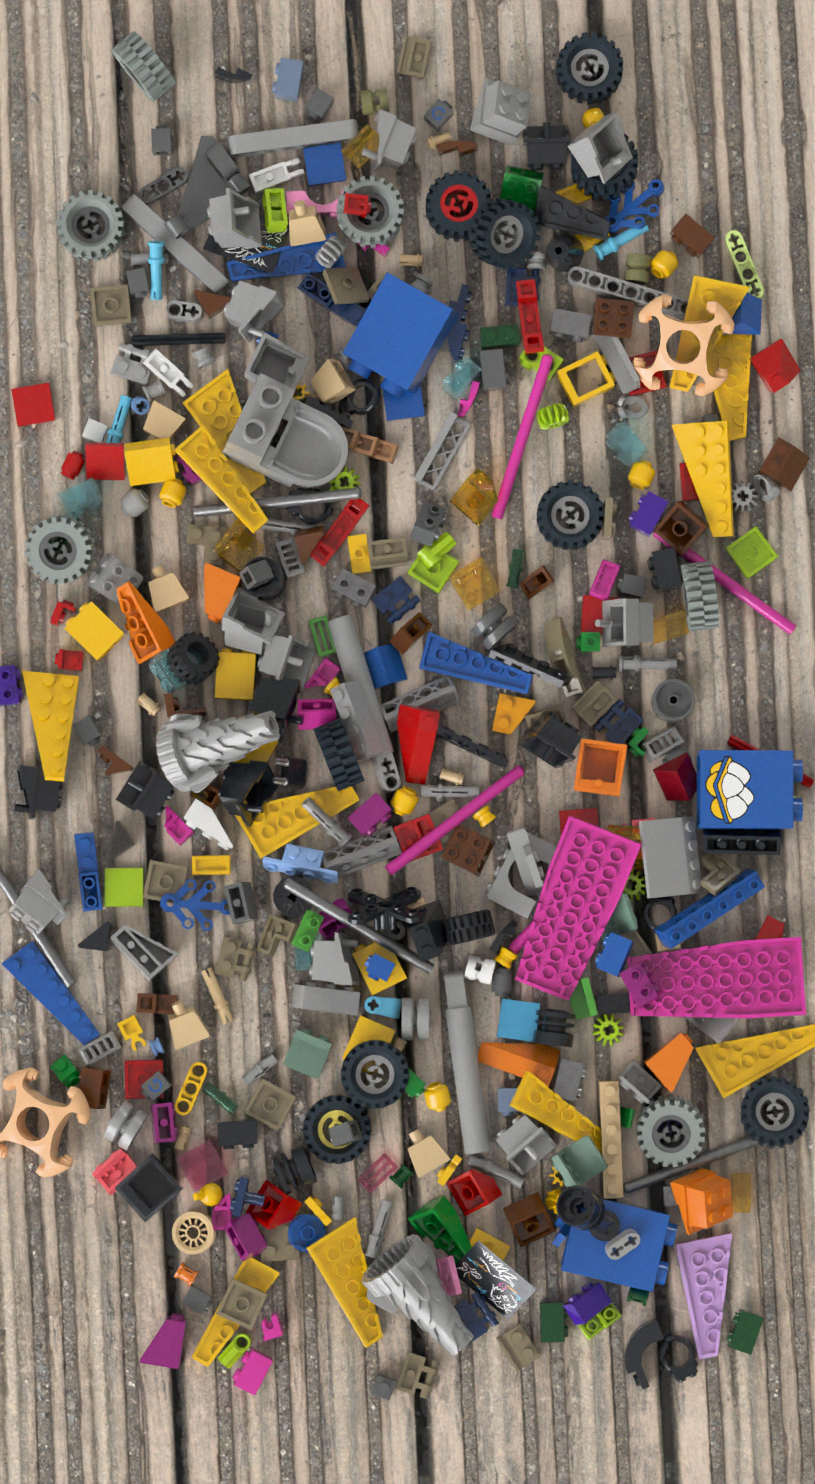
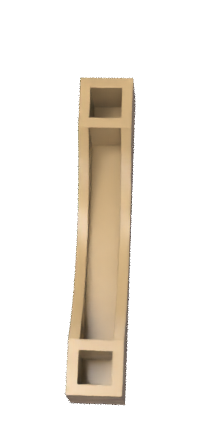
[598,1081,623,1199]

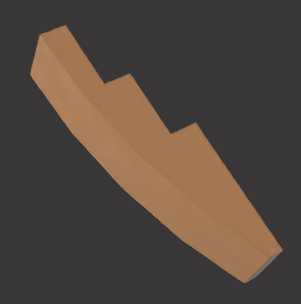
[341,426,399,464]

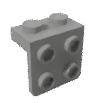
[86,553,143,606]
[685,1017,739,1043]
[618,1060,662,1104]

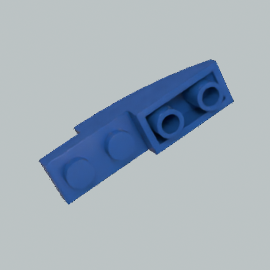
[74,831,102,912]

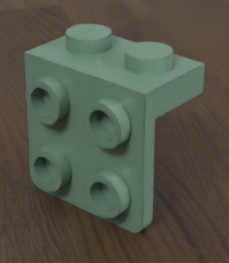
[600,893,638,941]
[284,1027,333,1078]
[551,1135,608,1187]

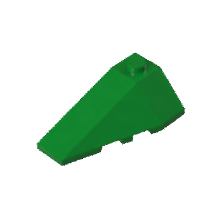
[408,1195,472,1265]

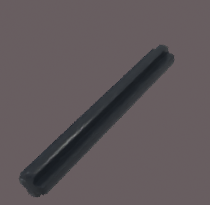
[131,333,226,346]

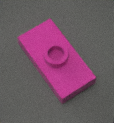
[589,559,621,601]

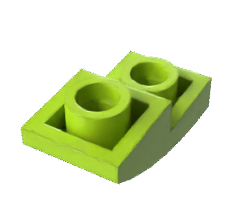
[578,1303,621,1340]

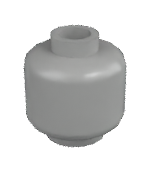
[121,489,150,517]

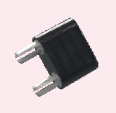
[273,757,307,789]

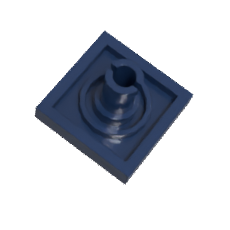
[230,1175,265,1217]

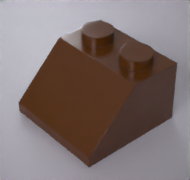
[758,437,810,492]
[654,501,709,556]
[503,1192,555,1247]

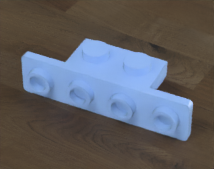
[262,844,339,884]

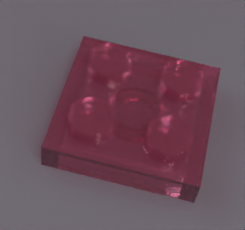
[176,1139,229,1192]

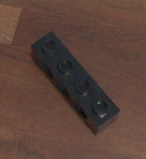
[702,829,781,855]

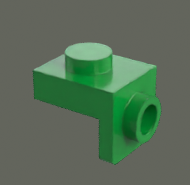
[576,632,600,653]
[627,726,649,757]
[50,1054,80,1089]

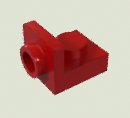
[343,193,371,218]
[50,600,77,627]
[55,649,84,671]

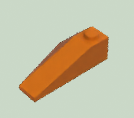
[116,581,175,664]
[478,1042,561,1087]

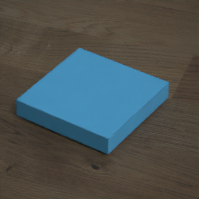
[497,999,540,1042]

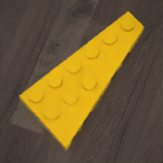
[669,275,750,392]
[706,334,752,441]
[182,369,266,494]
[672,421,734,537]
[22,671,79,782]
[235,786,360,859]
[695,1024,815,1098]
[306,1217,383,1347]

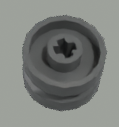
[470,603,519,651]
[651,679,695,723]

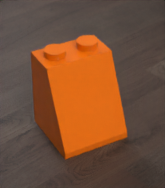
[204,562,243,625]
[644,1032,694,1093]

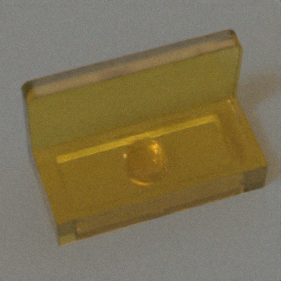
[341,124,379,169]
[653,610,689,644]
[731,1173,751,1213]

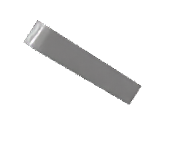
[227,119,359,158]
[121,194,229,295]
[568,266,688,320]

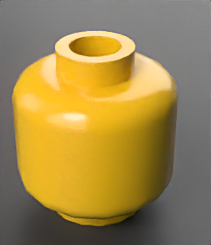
[650,250,678,279]
[628,460,656,490]
[159,478,187,508]
[390,786,419,816]
[424,1082,451,1112]

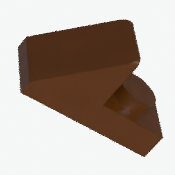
[98,745,134,776]

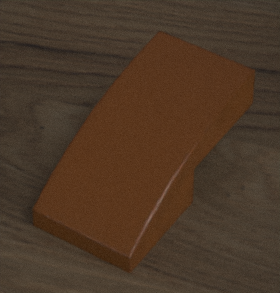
[437,141,478,157]
[136,993,179,1014]

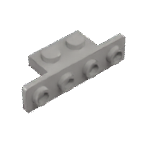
[507,827,545,897]

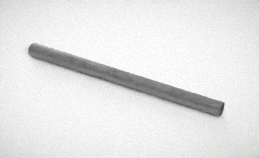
[193,488,362,517]
[0,867,76,988]
[283,878,435,974]
[623,1123,783,1194]

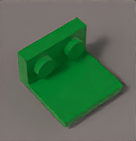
[500,165,544,215]

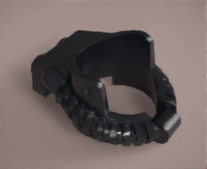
[338,378,380,415]
[285,487,333,525]
[641,896,678,933]
[658,1334,698,1383]

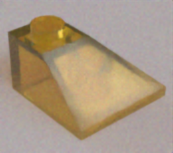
[450,468,498,526]

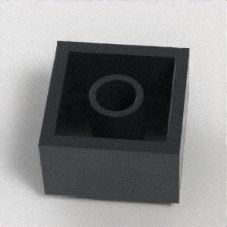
[647,548,682,593]

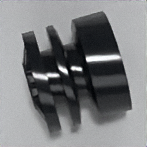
[243,556,286,600]
[273,876,314,917]
[532,1008,576,1047]
[272,1144,318,1194]
[556,1185,605,1231]

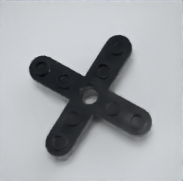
[347,887,422,930]

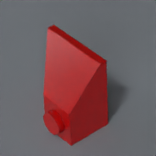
[749,338,801,393]
[446,1169,503,1216]
[246,1180,302,1230]

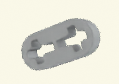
[605,1229,640,1260]

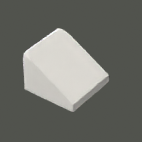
[82,418,108,443]

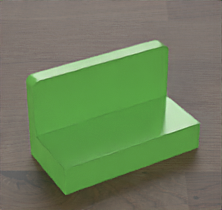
[570,977,598,1020]

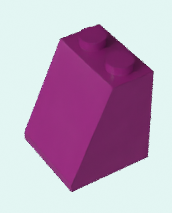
[140,1313,188,1369]

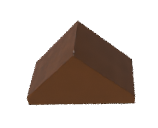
[195,289,231,319]
[294,525,325,564]
[518,565,554,599]
[190,784,221,810]

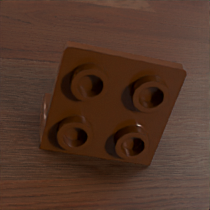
[593,298,634,338]
[164,693,207,719]
[441,824,495,877]

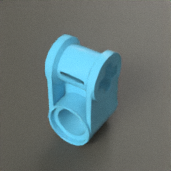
[364,996,402,1019]

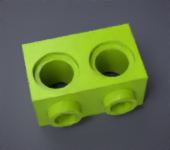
[262,188,288,233]
[519,347,564,381]

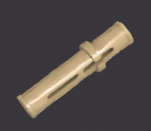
[201,967,235,1025]

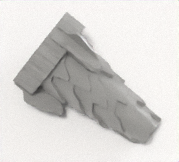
[156,711,280,793]
[362,1234,474,1356]

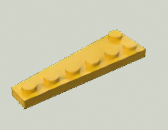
[175,425,268,534]
[509,1071,602,1155]
[191,1257,280,1367]

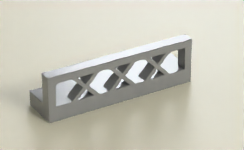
[590,326,640,395]
[414,412,471,491]
[380,676,461,732]
[323,825,402,877]

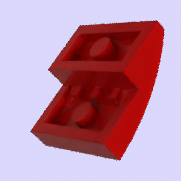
[393,814,443,862]

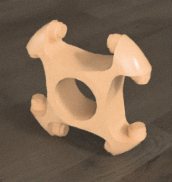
[632,294,735,396]
[0,1067,91,1178]

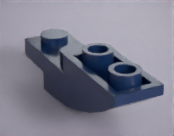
[297,273,366,327]
[447,284,472,364]

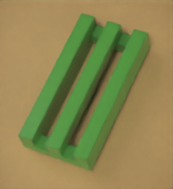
[309,615,336,658]

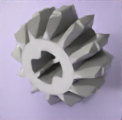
[316,235,346,268]
[732,481,759,514]

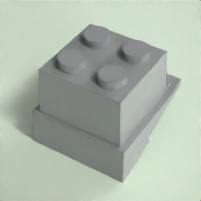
[470,78,531,145]
[361,109,417,171]
[568,112,633,184]
[207,188,263,249]
[224,281,285,343]
[245,333,310,389]
[222,588,285,655]
[595,598,654,647]
[258,635,317,691]
[8,869,69,934]
[309,932,361,985]
[496,1115,557,1176]

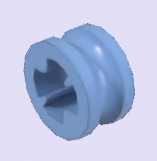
[131,396,150,415]
[149,1037,165,1056]

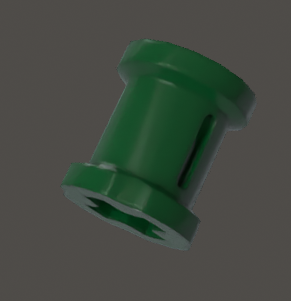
[389,1163,415,1189]
[627,1287,649,1306]

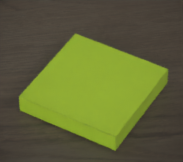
[725,526,779,579]
[407,544,460,594]
[105,868,144,907]

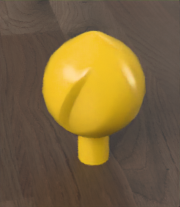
[582,108,604,131]
[193,1183,223,1206]

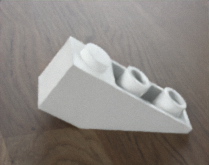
[184,799,234,850]

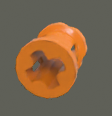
[174,1262,199,1287]

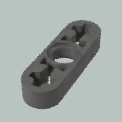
[138,167,189,205]

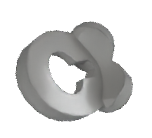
[618,394,648,419]
[752,473,780,502]

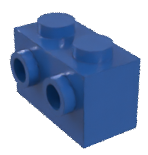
[595,932,634,977]
[364,954,395,982]

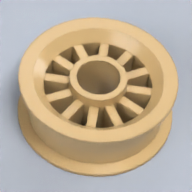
[172,1211,216,1254]

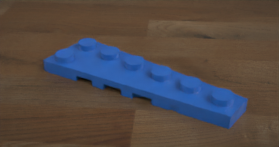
[226,232,346,282]
[419,632,534,695]
[2,941,100,1046]

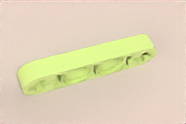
[725,230,764,299]

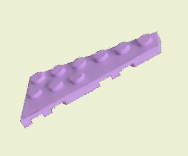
[675,1233,732,1359]

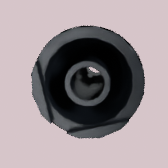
[546,233,584,272]

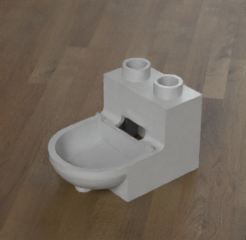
[222,373,348,488]

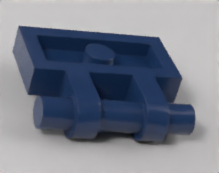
[505,268,541,307]
[371,576,421,624]
[594,699,644,744]
[454,1291,499,1342]

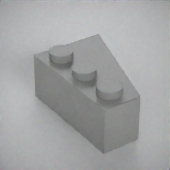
[110,924,178,982]
[292,982,360,1015]

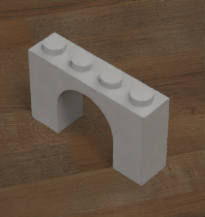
[484,832,557,919]

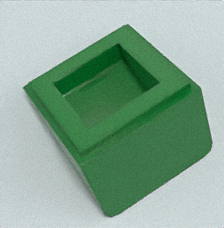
[620,1107,635,1129]

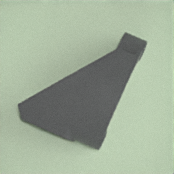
[164,136,251,239]

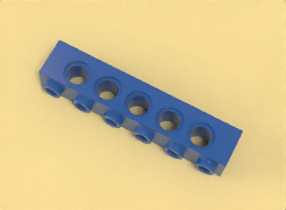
[654,868,765,949]

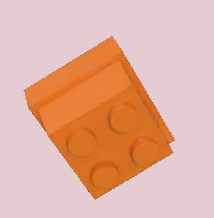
[573,739,627,797]
[670,1168,733,1235]

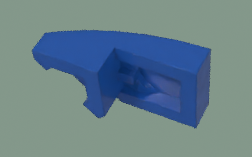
[552,1217,570,1247]

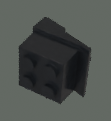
[522,122,570,171]
[248,677,304,743]
[518,711,582,769]
[219,760,279,827]
[116,761,175,819]
[14,765,63,820]
[115,1154,184,1222]

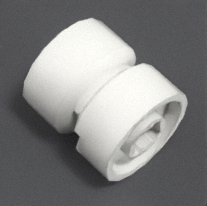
[464,954,496,985]

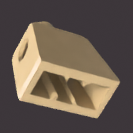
[289,200,326,247]
[310,359,356,404]
[143,401,187,441]
[148,565,190,614]
[168,1000,210,1050]
[407,1129,451,1178]

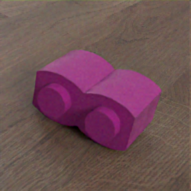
[318,898,353,940]

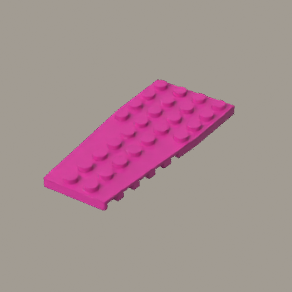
[515,815,641,1001]
[627,937,806,1019]

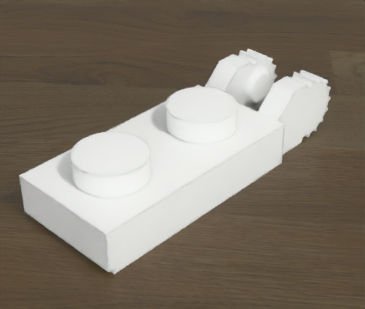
[249,158,304,193]
[143,349,194,397]

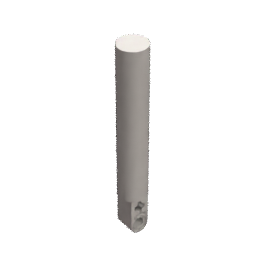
[327,614,401,793]
[443,970,491,1154]

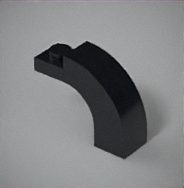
[624,1319,664,1389]

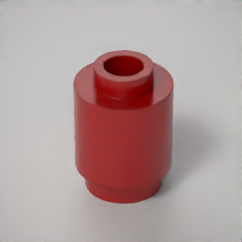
[60,450,85,480]

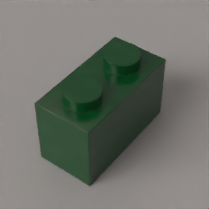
[480,324,520,351]
[540,1301,568,1343]
[726,1309,764,1355]

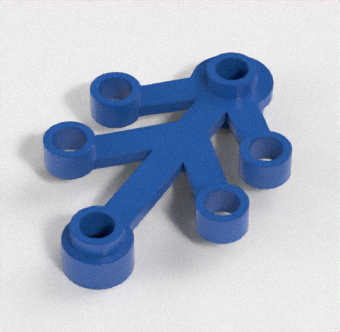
[605,179,664,233]
[160,879,230,931]

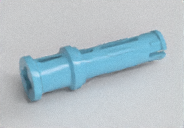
[593,221,649,261]
[148,241,165,300]
[106,395,133,443]

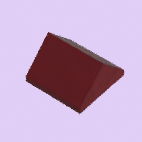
[653,752,697,801]

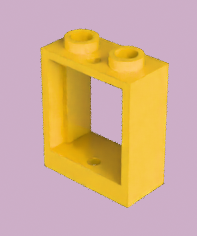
[556,351,616,408]

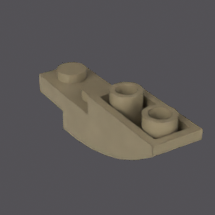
[544,617,586,697]

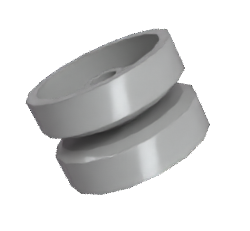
[402,998,431,1040]
[103,1101,148,1151]

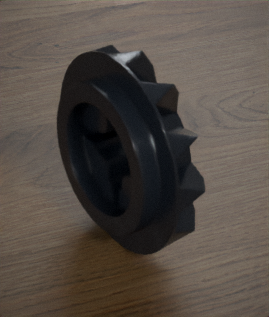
[590,1210,620,1241]

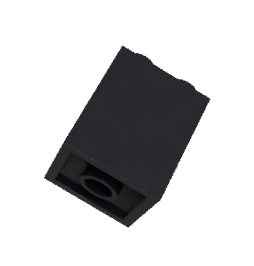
[407,900,448,962]

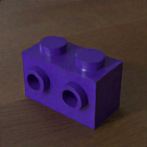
[628,491,668,537]
[0,665,23,707]
[563,1282,612,1325]

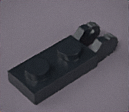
[302,396,354,428]

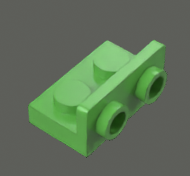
[292,910,324,952]

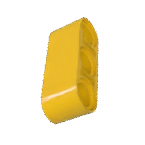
[174,1062,208,1115]

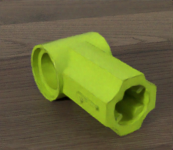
[417,531,457,569]
[217,1332,253,1369]

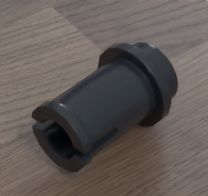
[593,665,616,680]

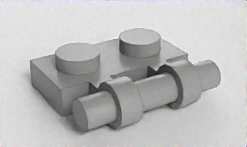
[111,343,152,386]

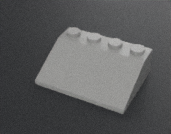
[639,816,703,899]

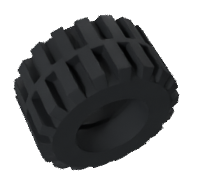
[166,632,220,685]
[443,909,496,945]

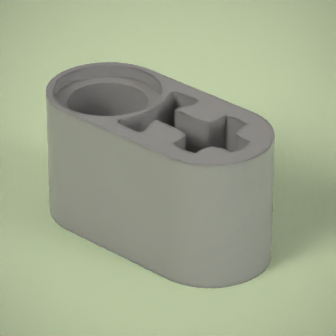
[166,300,203,323]

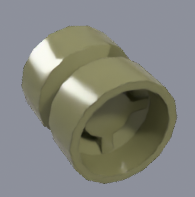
[360,88,389,115]
[624,253,651,285]

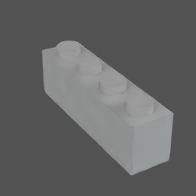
[330,680,385,761]

